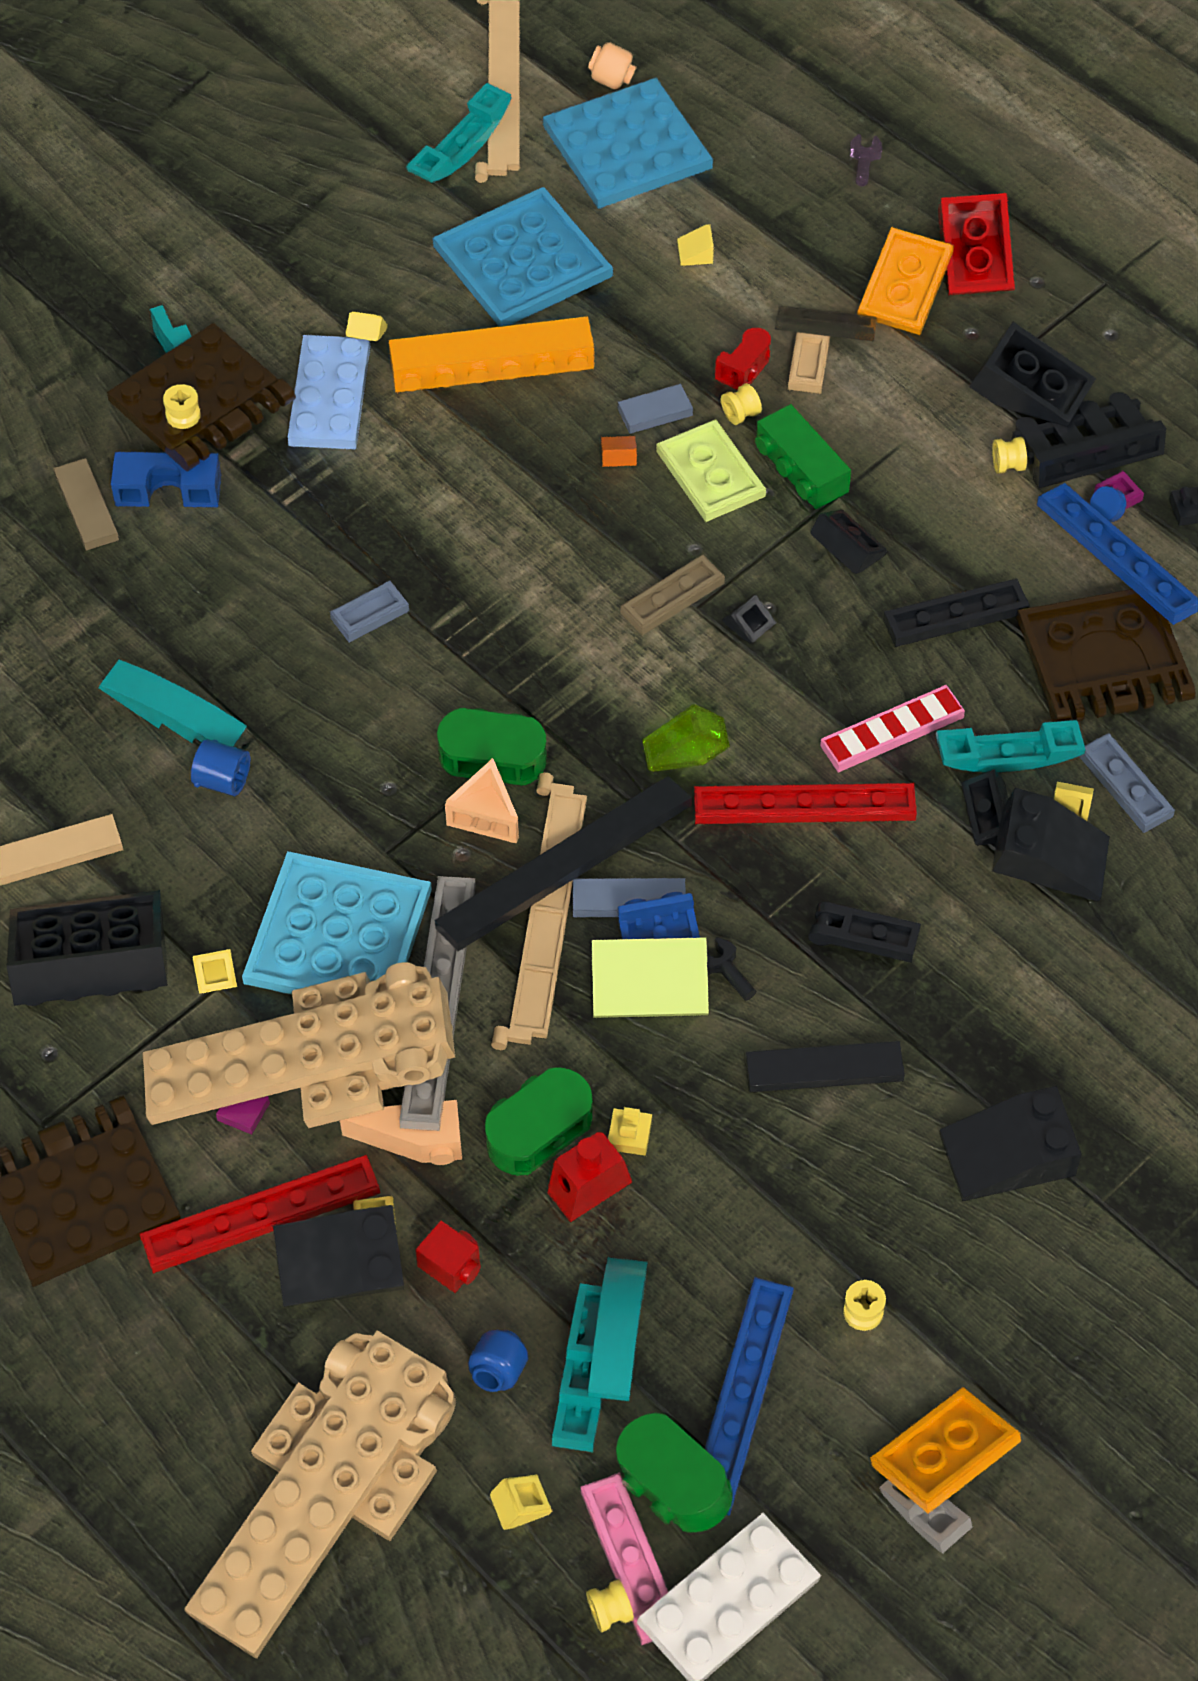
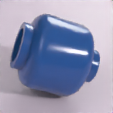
[468,1330,528,1392]

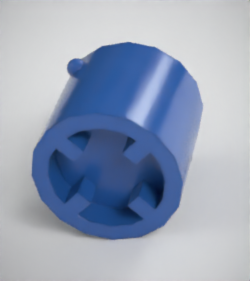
[191,739,251,797]

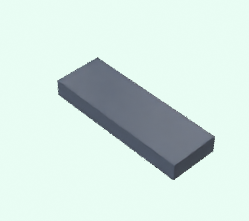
[1079,733,1175,833]
[573,878,686,917]

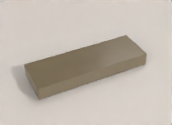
[53,458,119,551]
[620,554,725,636]

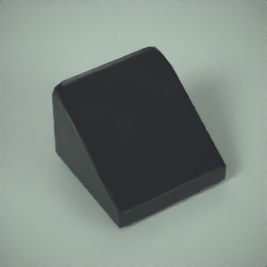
[722,595,777,644]

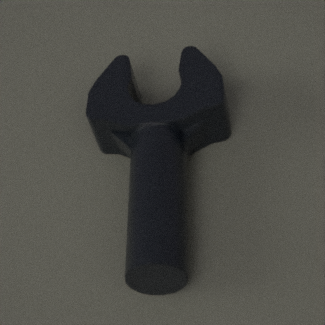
[707,937,756,1001]

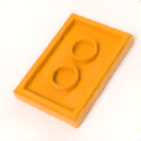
[858,227,953,335]
[870,1387,1021,1514]

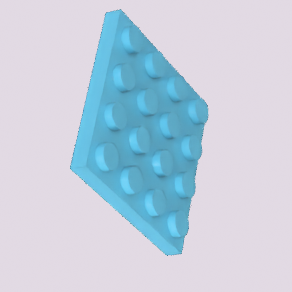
[242,851,432,995]

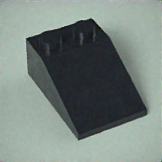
[969,322,1096,426]
[992,788,1110,902]
[939,1086,1082,1201]
[273,1205,404,1307]

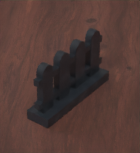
[1012,392,1167,489]

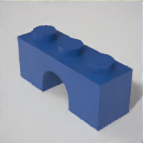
[111,451,222,507]

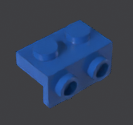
[617,892,700,939]

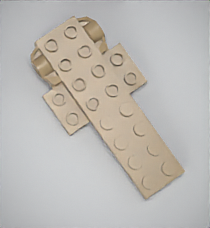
[143,962,455,1128]
[184,1331,456,1659]

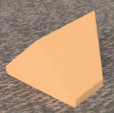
[445,758,519,843]

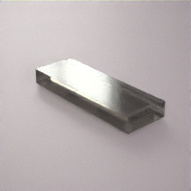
[775,306,878,342]

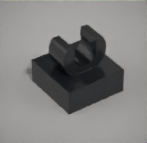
[1169,486,1198,526]

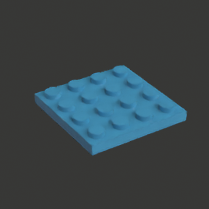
[543,78,713,209]
[433,187,613,327]

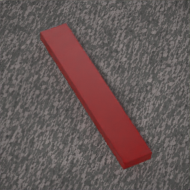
[694,783,917,824]
[140,1154,380,1273]

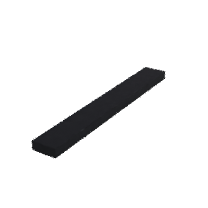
[435,776,692,952]

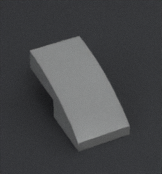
[880,1480,973,1554]

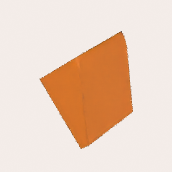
[601,436,637,467]

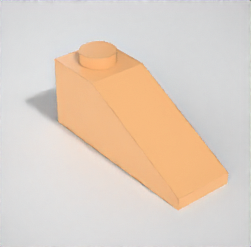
[340,1100,462,1165]

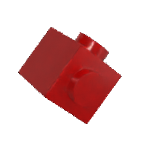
[416,1221,481,1293]

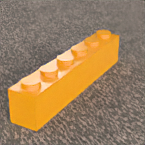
[389,316,594,393]

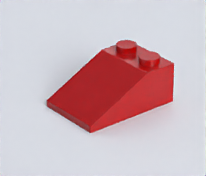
[938,193,1015,295]

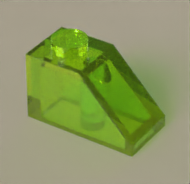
[642,704,730,771]

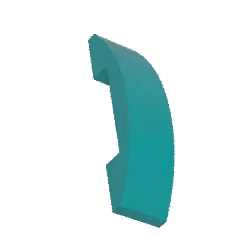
[406,83,512,182]
[936,720,1086,772]
[588,1257,648,1401]

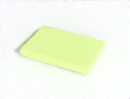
[656,419,766,522]
[592,938,709,1018]

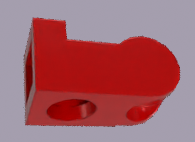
[715,328,771,390]

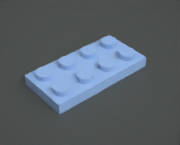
[288,335,370,449]

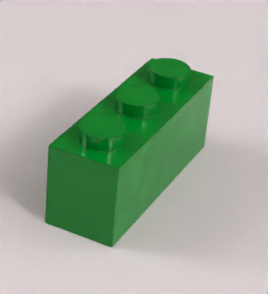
[755,404,851,510]

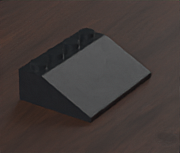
[6,890,168,1006]

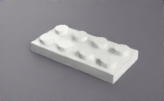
[637,1513,821,1681]

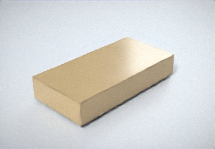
[788,332,830,394]

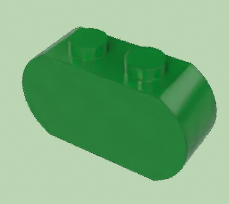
[437,708,547,786]
[485,1068,593,1176]
[616,1413,733,1532]

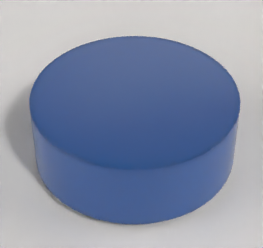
[1090,486,1126,522]

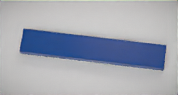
[1037,483,1198,625]
[705,1277,794,1516]

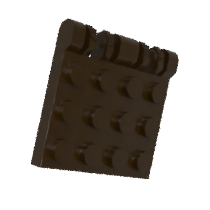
[107,322,296,471]
[1017,589,1195,722]
[0,1095,181,1287]

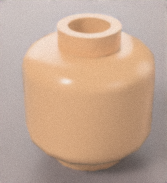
[588,42,636,90]

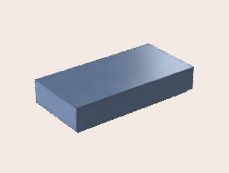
[618,384,693,434]
[330,581,409,643]

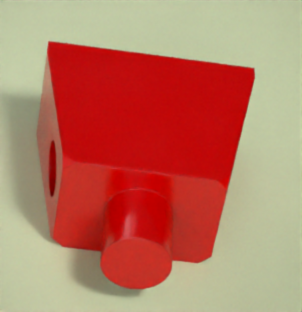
[548,1132,632,1222]

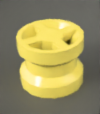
[721,383,762,425]
[163,384,200,429]
[992,437,1027,474]
[843,1280,886,1331]
[586,1579,634,1632]

